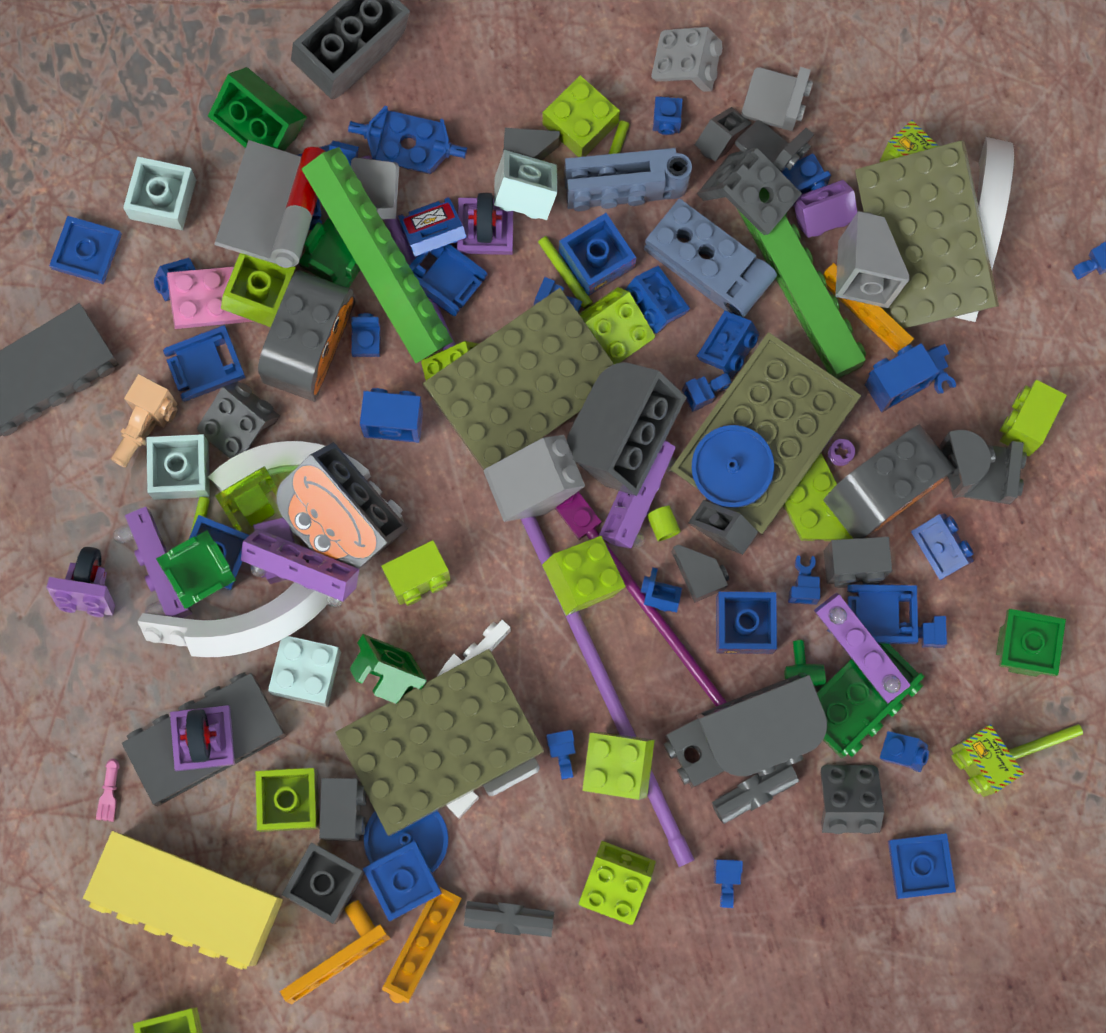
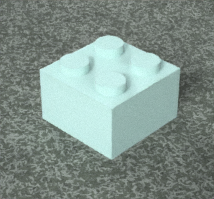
[494,150,557,220]
[123,156,196,230]
[147,434,210,500]
[268,636,341,707]

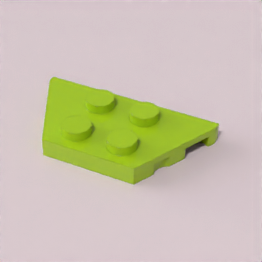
[784,453,853,541]

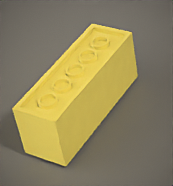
[83,831,283,969]

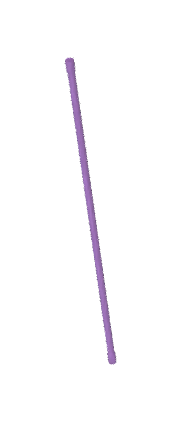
[362,156,695,867]

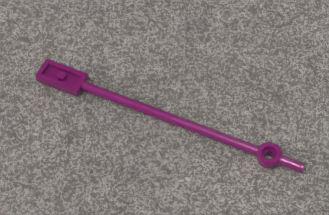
[555,491,727,707]

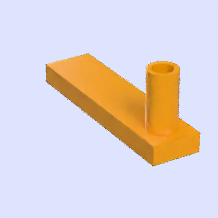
[823,263,914,355]
[382,887,462,1003]
[280,900,391,1005]

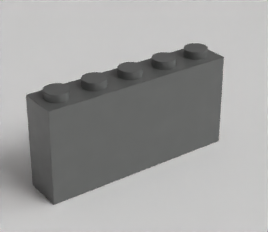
[0,303,119,437]
[122,672,286,806]

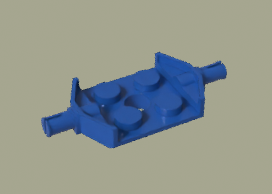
[348,106,468,174]

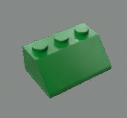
[208,67,307,151]

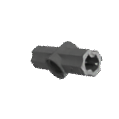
[711,762,799,824]
[464,901,554,937]

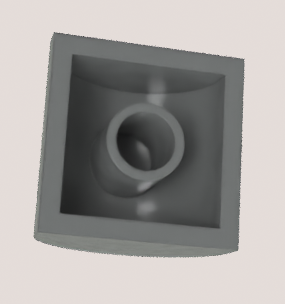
[940,430,995,498]

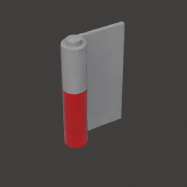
[214,140,326,268]

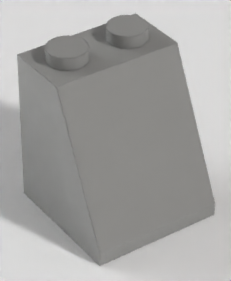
[835,211,909,308]
[483,435,585,522]

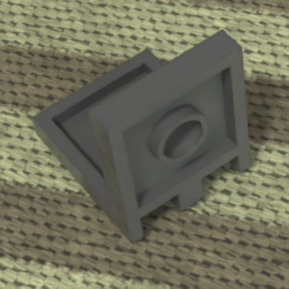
[696,148,802,235]

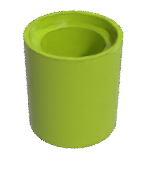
[647,505,681,542]

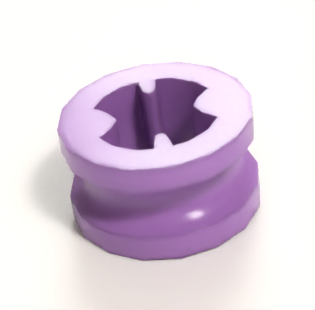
[828,439,855,466]

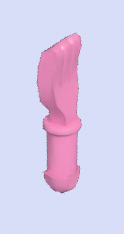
[96,759,120,822]

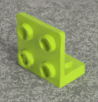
[579,287,655,364]
[579,841,656,925]

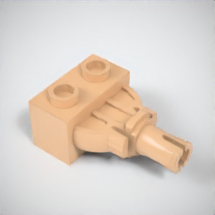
[111,374,177,468]

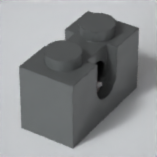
[663,719,725,789]

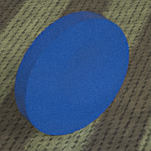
[692,425,774,508]
[364,811,449,873]

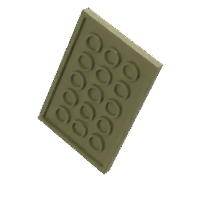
[855,140,999,329]
[422,288,614,470]
[670,332,861,535]
[335,649,544,836]

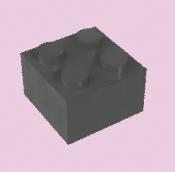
[824,537,892,588]
[319,778,367,841]
[282,842,364,924]

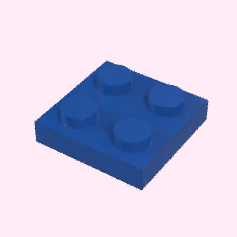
[49,216,122,285]
[888,833,956,899]
[362,841,443,922]

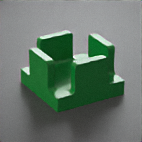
[299,218,361,288]
[156,530,236,609]
[996,609,1066,677]
[350,634,427,703]

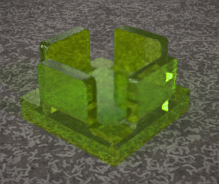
[215,466,278,531]

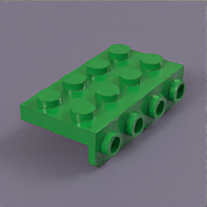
[817,644,925,759]

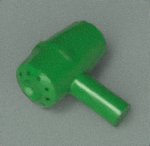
[784,640,826,686]

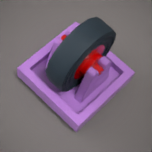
[457,193,513,255]
[46,547,115,617]
[170,705,235,771]

